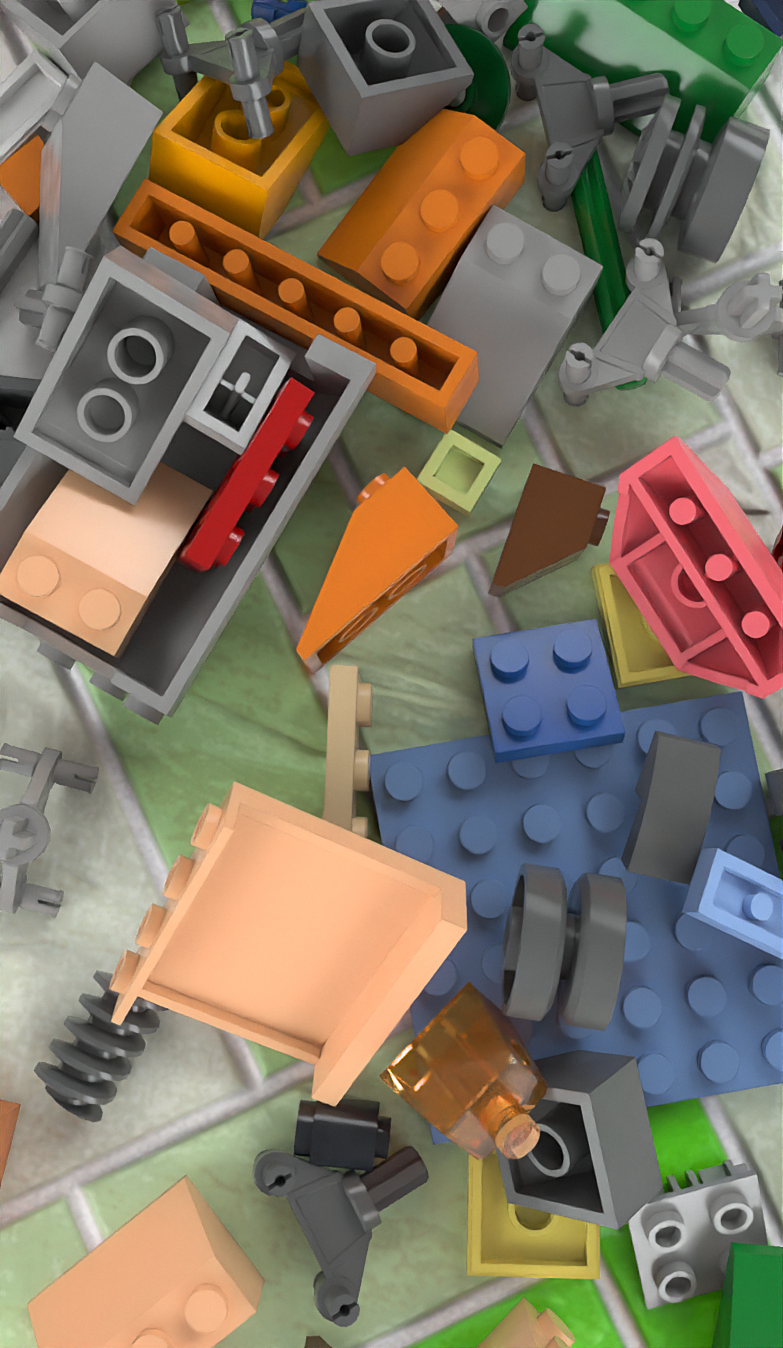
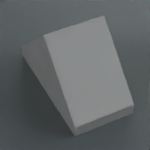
[182,319,297,455]

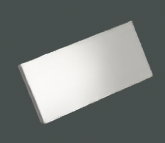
[0,48,68,165]

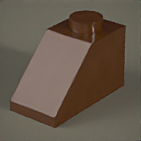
[488,463,610,598]

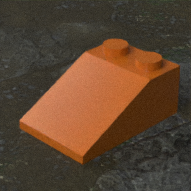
[296,466,459,674]

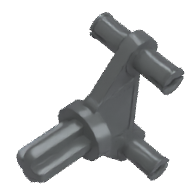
[155,5,306,139]
[510,24,669,212]
[252,1146,429,1327]

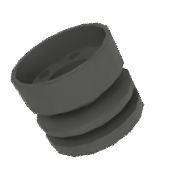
[616,94,770,263]

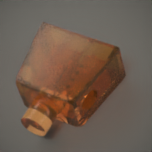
[380,981,547,1160]

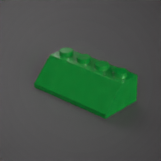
[502,0,783,143]

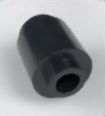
[294,1097,391,1172]

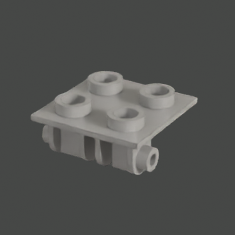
[625,1160,768,1309]

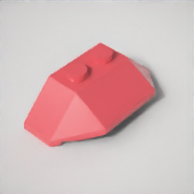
[609,436,783,699]

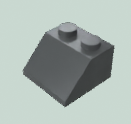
[296,0,474,156]
[479,1050,663,1230]

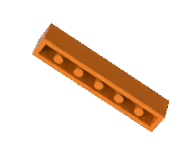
[112,178,479,434]

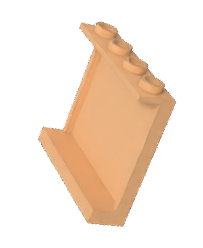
[109,781,467,1107]

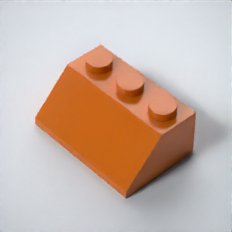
[317,109,525,321]

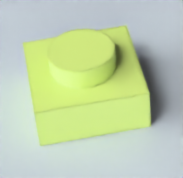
[417,430,502,518]

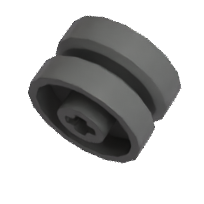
[501,863,627,1031]

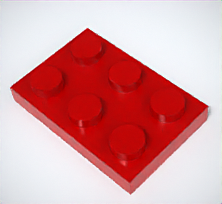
[175,377,315,573]

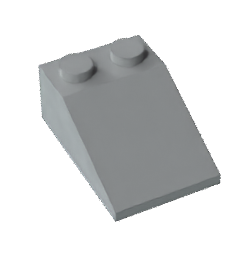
[0,0,190,86]
[37,61,163,291]
[427,205,603,449]
[13,245,239,506]

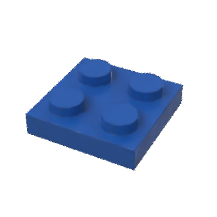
[472,618,626,763]

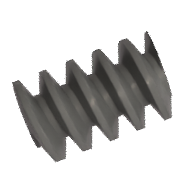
[34,970,170,1123]

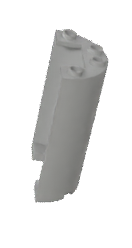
[0,247,377,725]

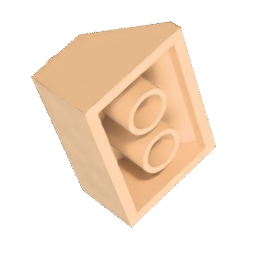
[27,1175,265,1348]

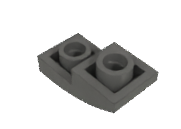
[621,731,721,885]

